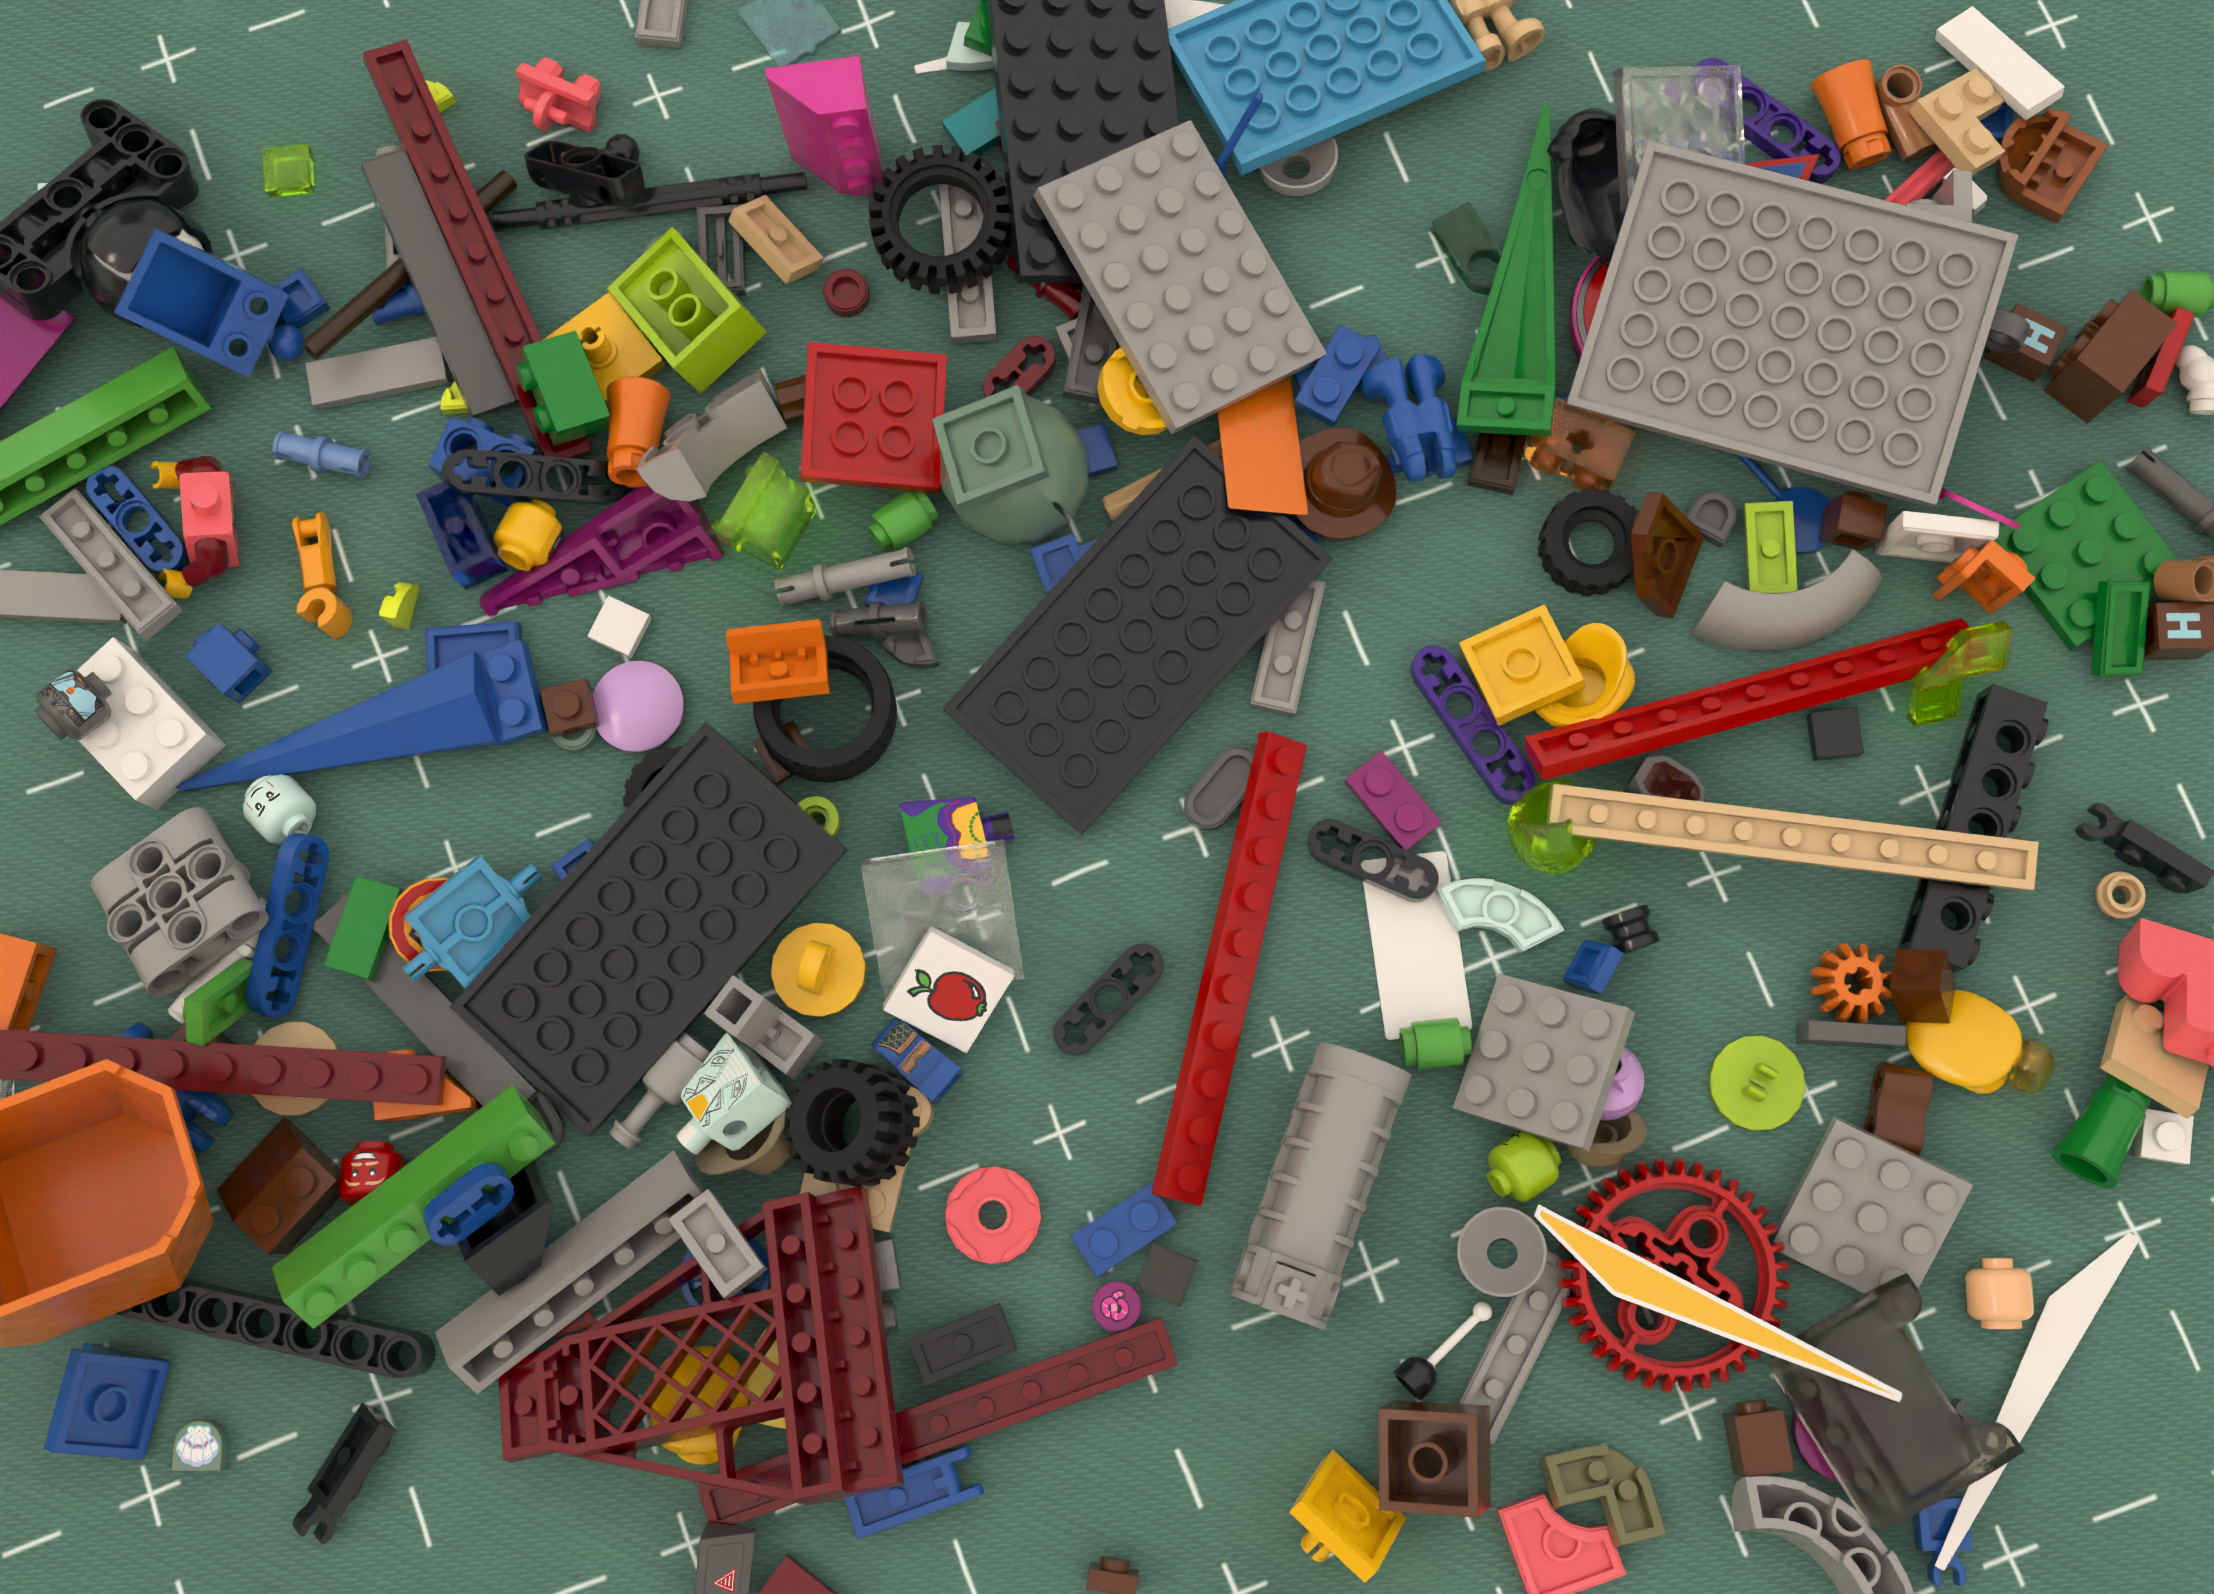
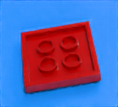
[800,342,947,493]

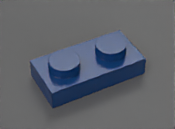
[1294,324,1380,428]
[1070,1183,1178,1277]

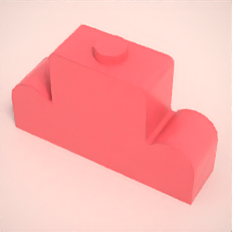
[2118,918,2214,1067]

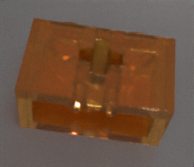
[1522,397,1636,491]

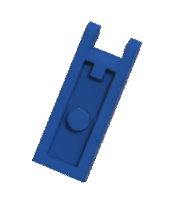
[844,1445,985,1539]

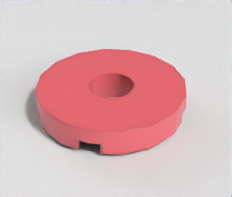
[945,1166,1042,1264]

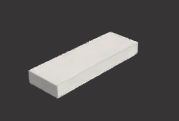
[1935,6,2065,120]

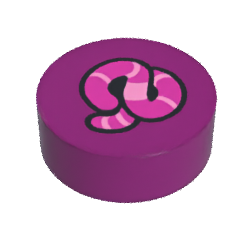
[1092,1281,1141,1331]

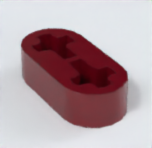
[983,336,1056,398]

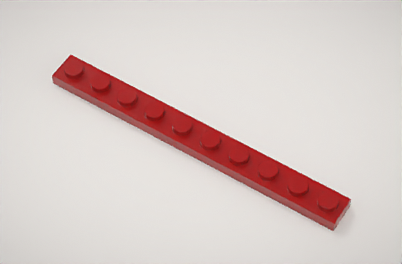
[1525,618,1985,780]
[1151,731,1307,1206]

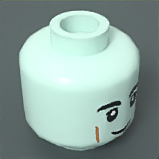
[243,774,316,844]

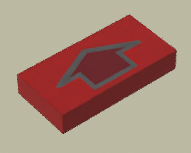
[2127,307,2194,408]

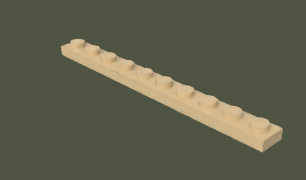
[1546,784,2039,891]

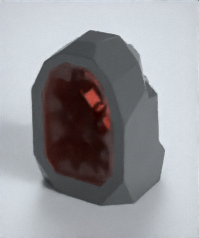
[1622,750,1705,802]

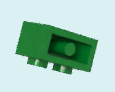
[516,331,610,446]

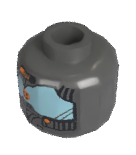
[34,669,112,740]

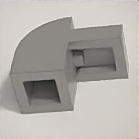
[704,975,823,1080]

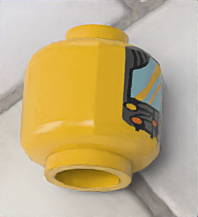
[493,499,564,571]

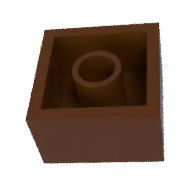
[2043,290,2178,423]
[1378,1400,1491,1518]

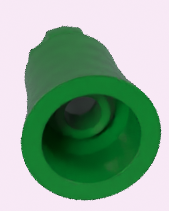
[2051,1074,2152,1188]

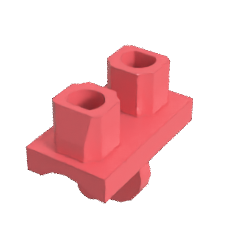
[516,57,601,133]

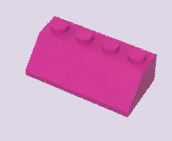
[765,56,883,196]

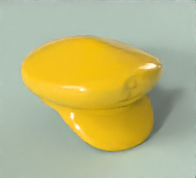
[1534,623,1635,728]
[1906,990,2022,1094]
[649,1345,748,1465]

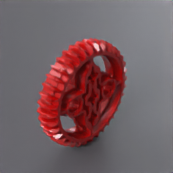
[1557,1159,1790,1392]

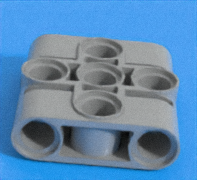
[91,807,269,997]

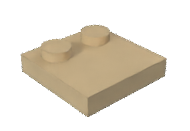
[2100,994,2209,1119]

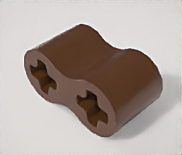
[1864,1061,1933,1156]

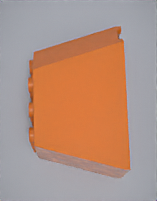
[0,1059,214,1347]

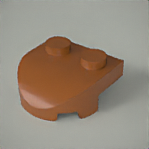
[1997,109,2108,224]

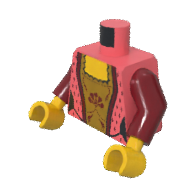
[151,456,240,599]

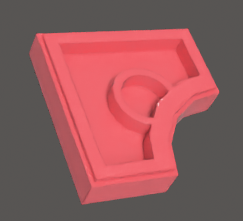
[1496,1493,1626,1594]

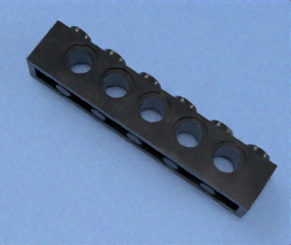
[1898,684,2048,973]

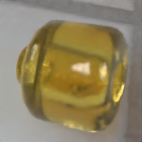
[2002,1040,2056,1094]

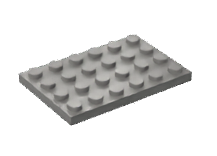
[1034,120,1327,435]

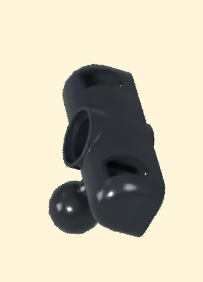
[524,134,645,209]

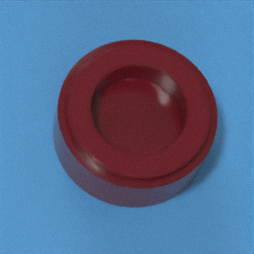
[823,269,870,317]

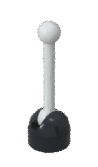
[1393,1302,1492,1401]

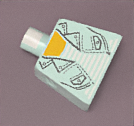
[676,1032,793,1155]

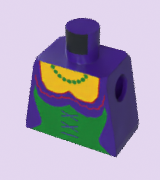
[898,797,1015,897]

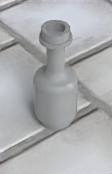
[609,1031,712,1150]

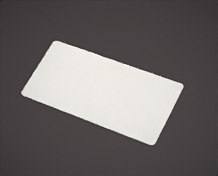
[1361,851,1472,1040]

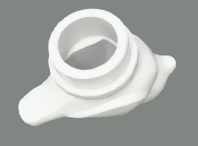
[2175,345,2214,415]

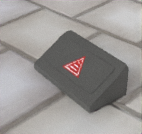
[694,1522,756,1594]

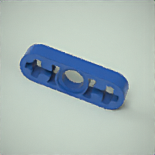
[86,465,190,575]

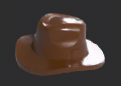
[1291,427,1396,540]

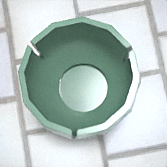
[932,385,1089,545]

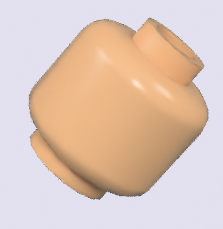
[1965,1258,2034,1329]

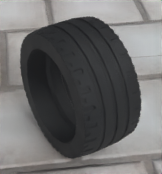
[753,635,897,783]

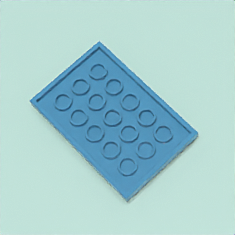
[1168,0,1486,176]

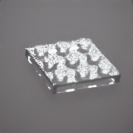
[1613,65,1745,211]
[861,839,1025,999]

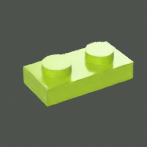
[1743,501,1798,594]

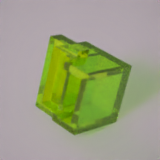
[712,452,817,571]

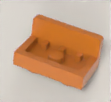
[1932,539,2035,615]
[726,619,830,704]

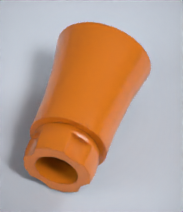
[1809,59,1892,170]
[607,377,671,488]

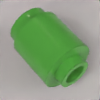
[2140,270,2214,318]
[867,490,939,551]
[1399,1017,1472,1070]

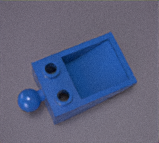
[114,228,305,377]

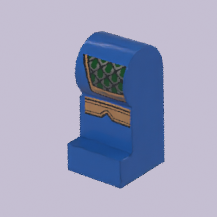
[870,1017,965,1105]

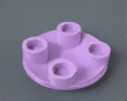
[593,661,684,753]

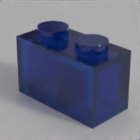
[416,479,508,590]

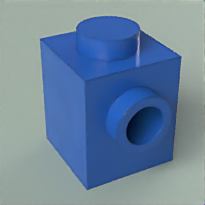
[185,623,273,704]

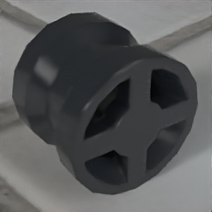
[1602,905,1660,954]

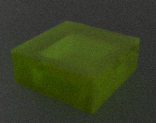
[262,144,314,197]

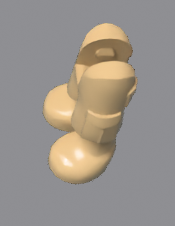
[1448,0,1546,72]

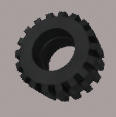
[784,1058,920,1186]

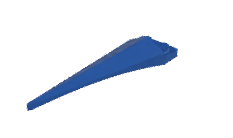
[176,640,549,792]

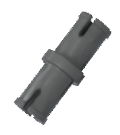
[830,601,928,639]

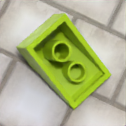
[607,227,767,393]

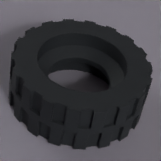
[1538,488,1638,597]

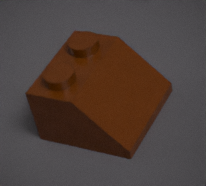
[217,1117,341,1254]

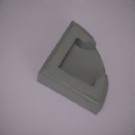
[880,630,939,668]

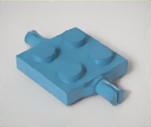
[401,855,543,989]

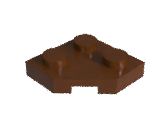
[1631,492,1705,618]

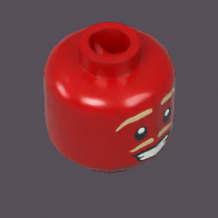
[339,1141,406,1206]

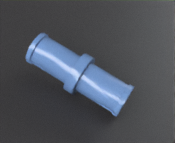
[272,430,371,479]

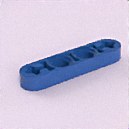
[246,833,329,1018]

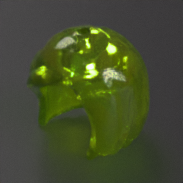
[1506,779,1596,875]

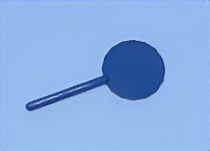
[1737,455,1830,554]

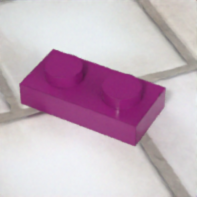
[1344,750,1442,851]

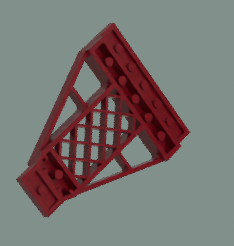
[498,1186,904,1506]

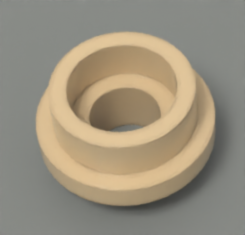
[2095,871,2146,919]

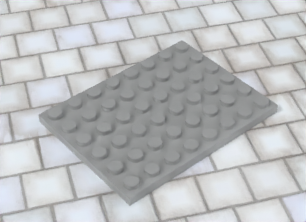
[1566,140,2019,508]

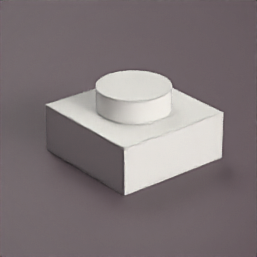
[2133,1109,2194,1165]

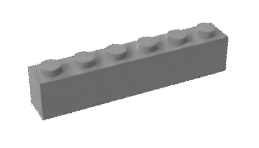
[435,1150,705,1394]

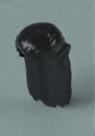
[1546,108,1628,263]

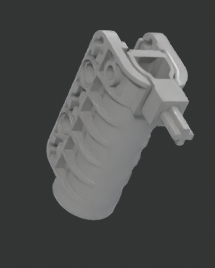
[1229,1042,1412,1331]

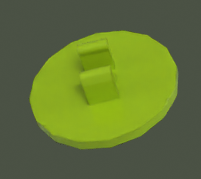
[1708,1036,1806,1131]

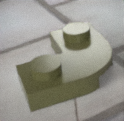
[1539,1445,1666,1548]

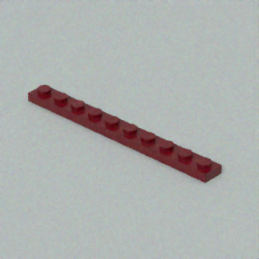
[363,39,592,470]
[0,1030,447,1105]
[697,1317,1178,1525]

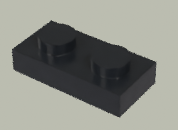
[908,1303,1017,1386]

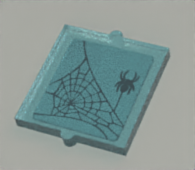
[737,0,842,66]

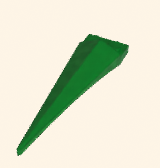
[1456,103,1557,437]

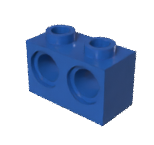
[428,417,539,506]

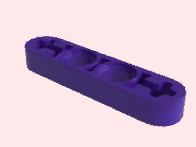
[1688,58,1841,184]
[1411,646,1535,805]

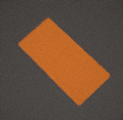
[1218,376,1308,515]

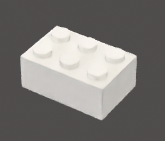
[77,637,226,810]

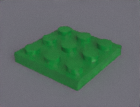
[1994,460,2178,651]

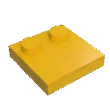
[1459,604,1585,726]

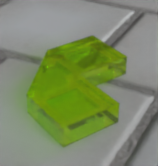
[1907,620,2012,727]

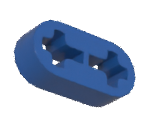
[423,1162,514,1245]

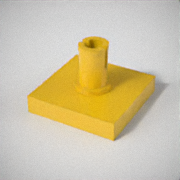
[543,292,666,408]
[1289,1449,1407,1583]

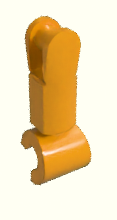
[292,512,352,640]

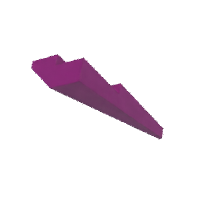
[480,485,724,617]

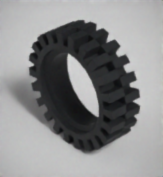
[868,145,1011,295]

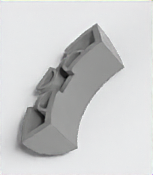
[636,370,788,501]
[1690,549,1883,652]
[1732,1476,1915,1594]

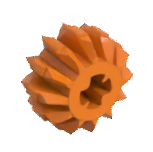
[1810,943,1892,1023]

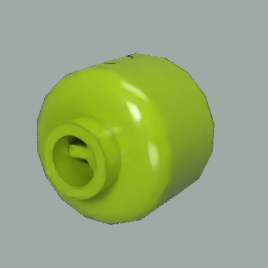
[1486,1131,1561,1203]

